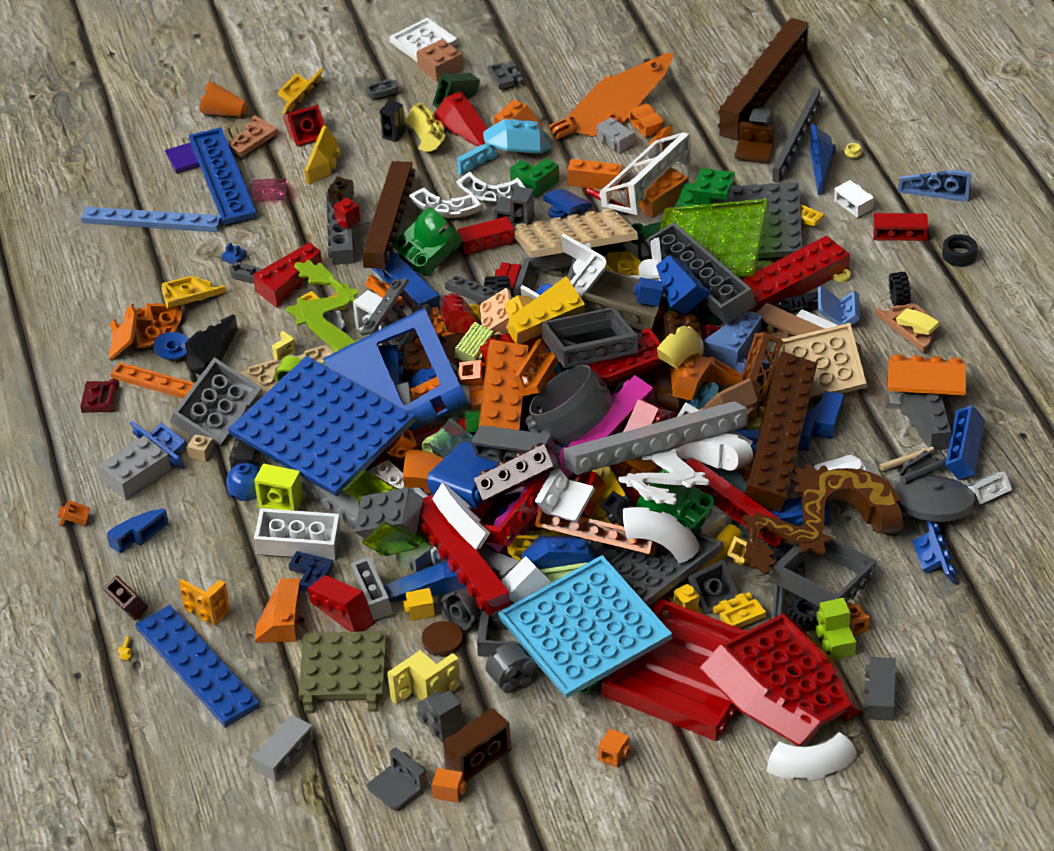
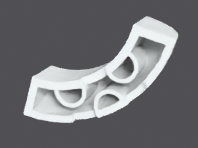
[456,172,525,203]
[409,188,482,218]
[623,507,699,564]
[767,732,857,781]

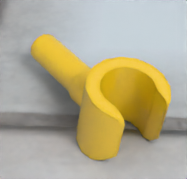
[118,636,132,661]

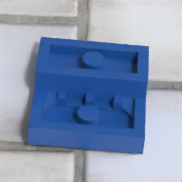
[543,189,592,215]

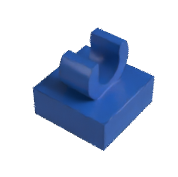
[221,242,247,264]

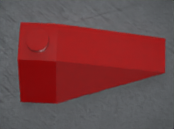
[434,92,487,147]

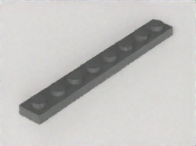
[772,88,823,183]

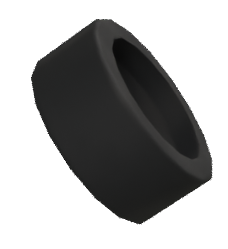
[942,234,978,267]

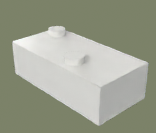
[254,508,340,560]

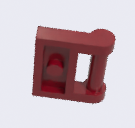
[80,379,120,413]

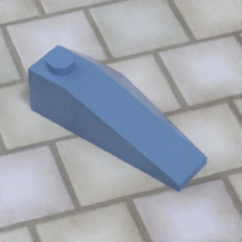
[898,170,972,202]

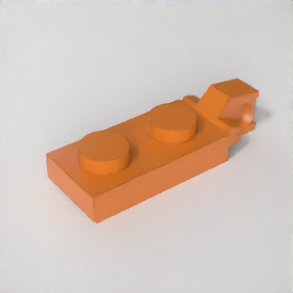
[365,275,406,306]

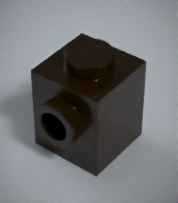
[328,177,354,204]

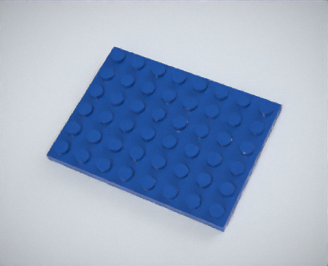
[228,356,416,497]

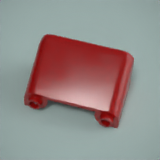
[583,328,662,389]

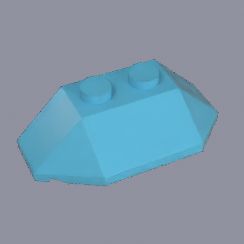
[483,119,552,153]

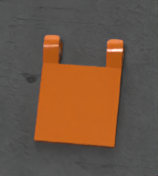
[109,303,141,360]

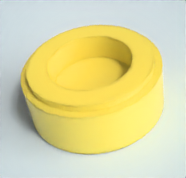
[833,269,851,282]

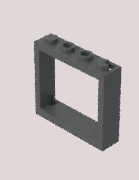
[512,252,577,297]
[541,307,638,368]
[770,538,877,606]

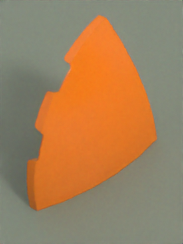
[124,303,182,348]
[403,449,444,493]

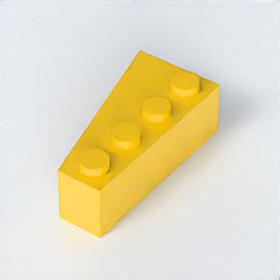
[507,276,585,344]

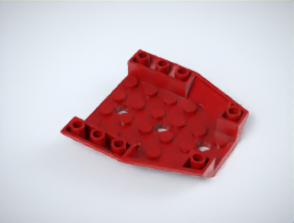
[700,614,862,746]

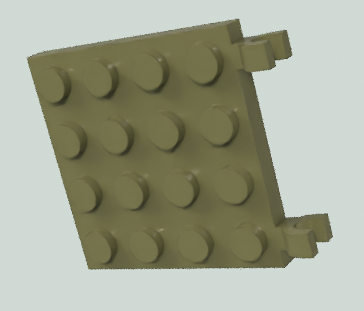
[298,631,387,713]

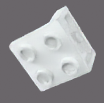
[535,469,595,522]

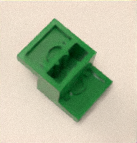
[676,168,735,214]

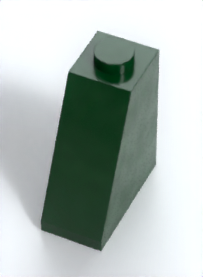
[432,72,481,108]

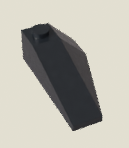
[185,314,238,375]

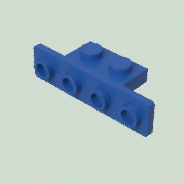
[130,421,188,469]
[912,521,958,585]

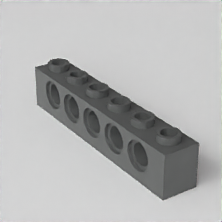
[326,184,354,265]

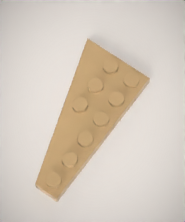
[235,345,334,411]

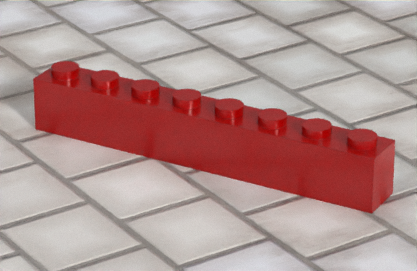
[418,494,510,616]

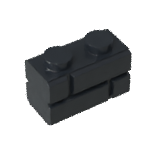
[380,100,406,142]

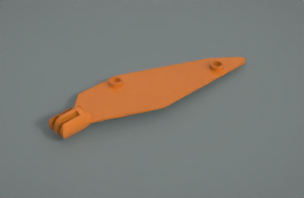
[549,52,673,140]

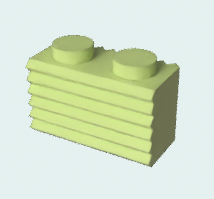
[455,322,494,362]

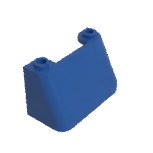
[427,442,498,509]

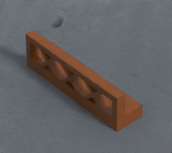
[742,332,783,408]

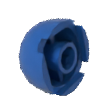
[226,463,260,501]

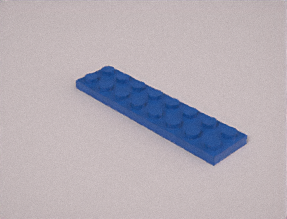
[189,127,257,225]
[136,605,260,728]

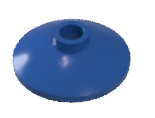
[153,332,188,360]

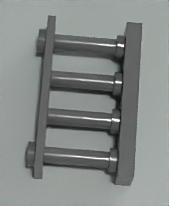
[360,278,432,356]

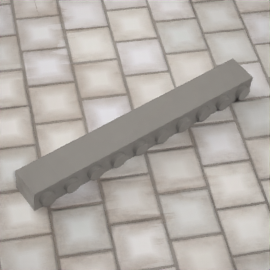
[564,401,748,475]
[283,465,433,572]

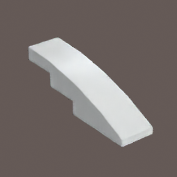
[432,483,490,549]

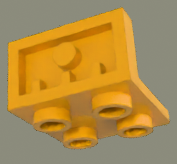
[179,579,230,625]

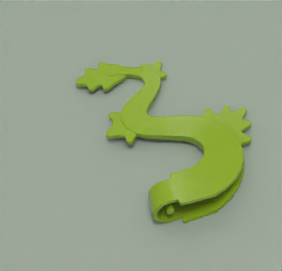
[274,260,360,383]

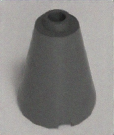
[441,587,484,631]

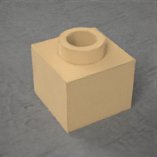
[187,434,214,462]

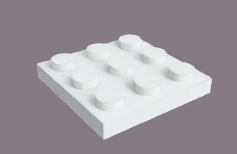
[389,18,458,62]

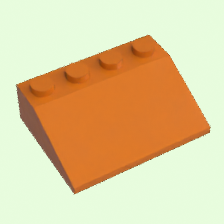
[887,354,966,395]

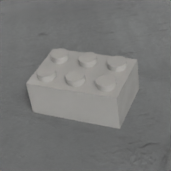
[98,436,171,501]

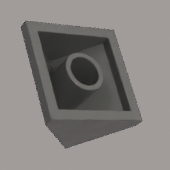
[688,560,739,614]

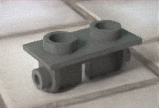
[899,448,939,475]

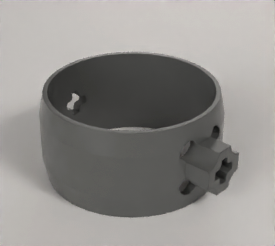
[525,365,613,444]

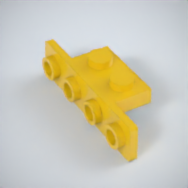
[277,68,324,115]

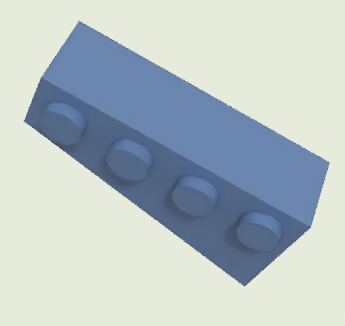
[703,311,763,370]

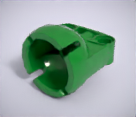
[393,208,463,276]
[636,469,714,534]

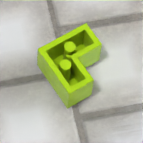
[816,598,856,660]

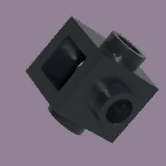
[600,491,633,526]

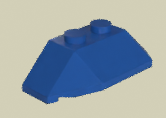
[521,535,600,570]

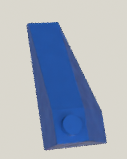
[810,125,836,195]
[383,561,465,602]

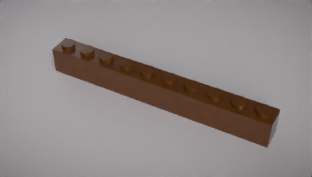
[362,161,415,269]

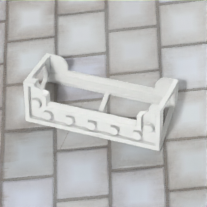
[600,132,692,215]

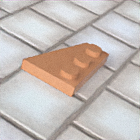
[229,115,278,158]

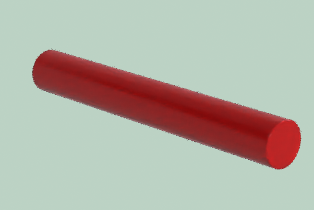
[586,187,628,214]

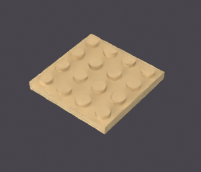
[780,323,867,401]

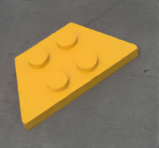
[162,276,226,308]

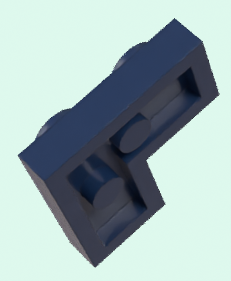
[289,551,334,591]

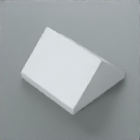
[501,556,552,603]

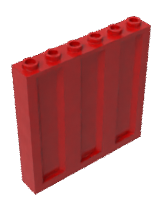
[601,598,769,741]

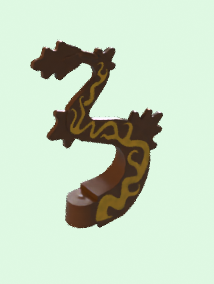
[742,464,903,575]

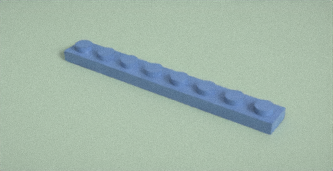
[81,207,221,232]

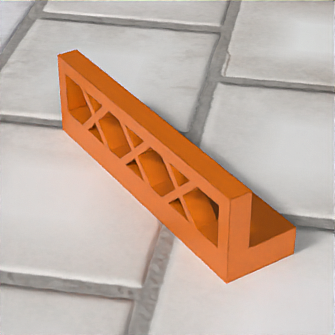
[514,339,559,396]

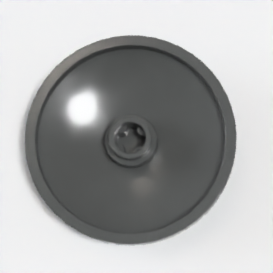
[894,475,975,522]

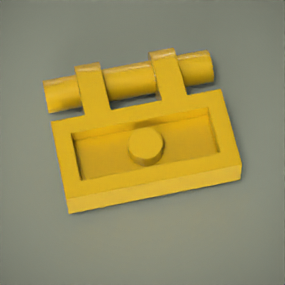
[713,592,766,628]

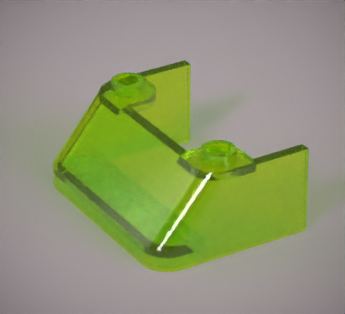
[342,469,424,556]

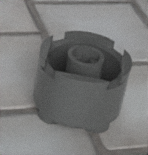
[485,643,535,693]

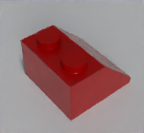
[283,105,325,146]

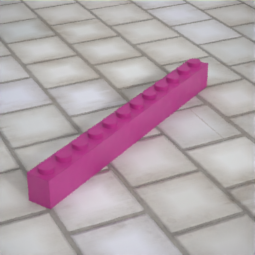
[482,375,653,555]

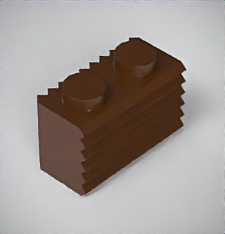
[103,575,148,620]

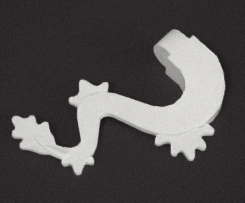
[618,433,753,505]

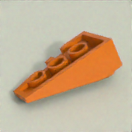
[255,578,301,643]

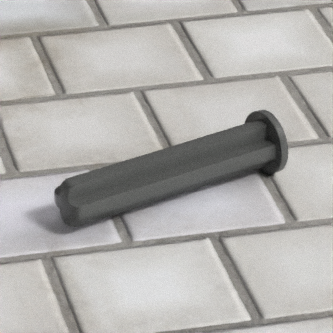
[772,584,785,619]

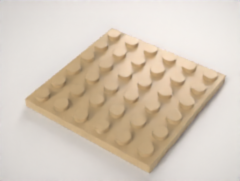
[514,208,638,258]

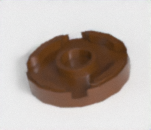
[422,621,463,657]

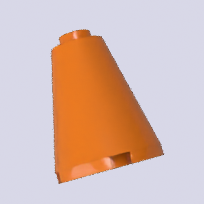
[200,81,248,117]

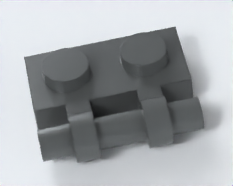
[487,61,525,89]

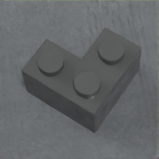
[494,186,535,227]
[417,690,463,743]

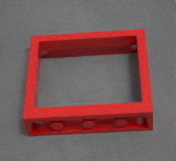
[470,475,547,546]

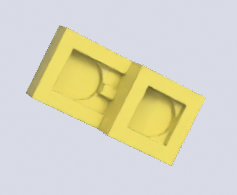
[896,309,940,335]

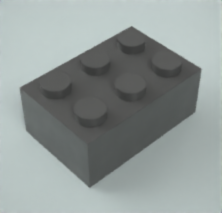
[355,487,423,542]

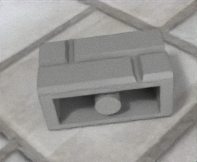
[597,117,635,154]

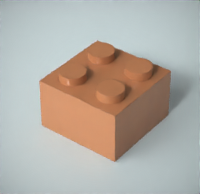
[416,39,463,82]

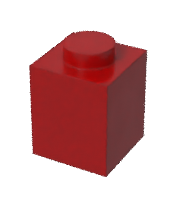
[334,198,360,229]

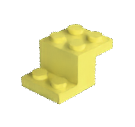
[388,650,461,704]

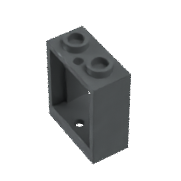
[477,611,528,657]

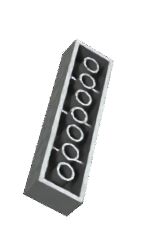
[644,222,756,324]

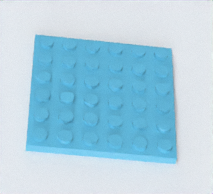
[498,555,672,699]

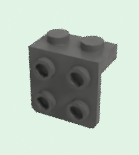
[367,747,427,810]

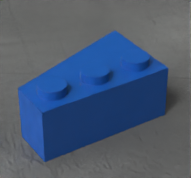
[656,255,711,314]

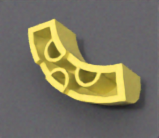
[405,102,445,151]
[657,325,704,369]

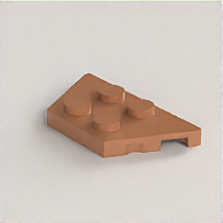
[875,303,940,352]

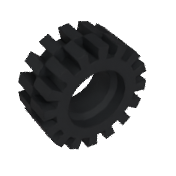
[888,271,911,306]
[789,595,819,631]

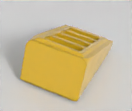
[800,204,825,226]

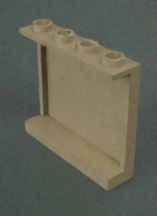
[581,269,664,330]

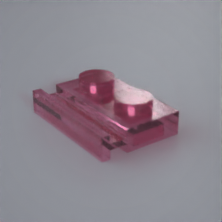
[251,178,288,201]

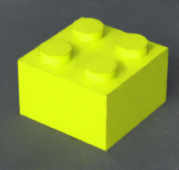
[254,464,304,511]

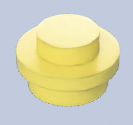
[844,143,862,159]

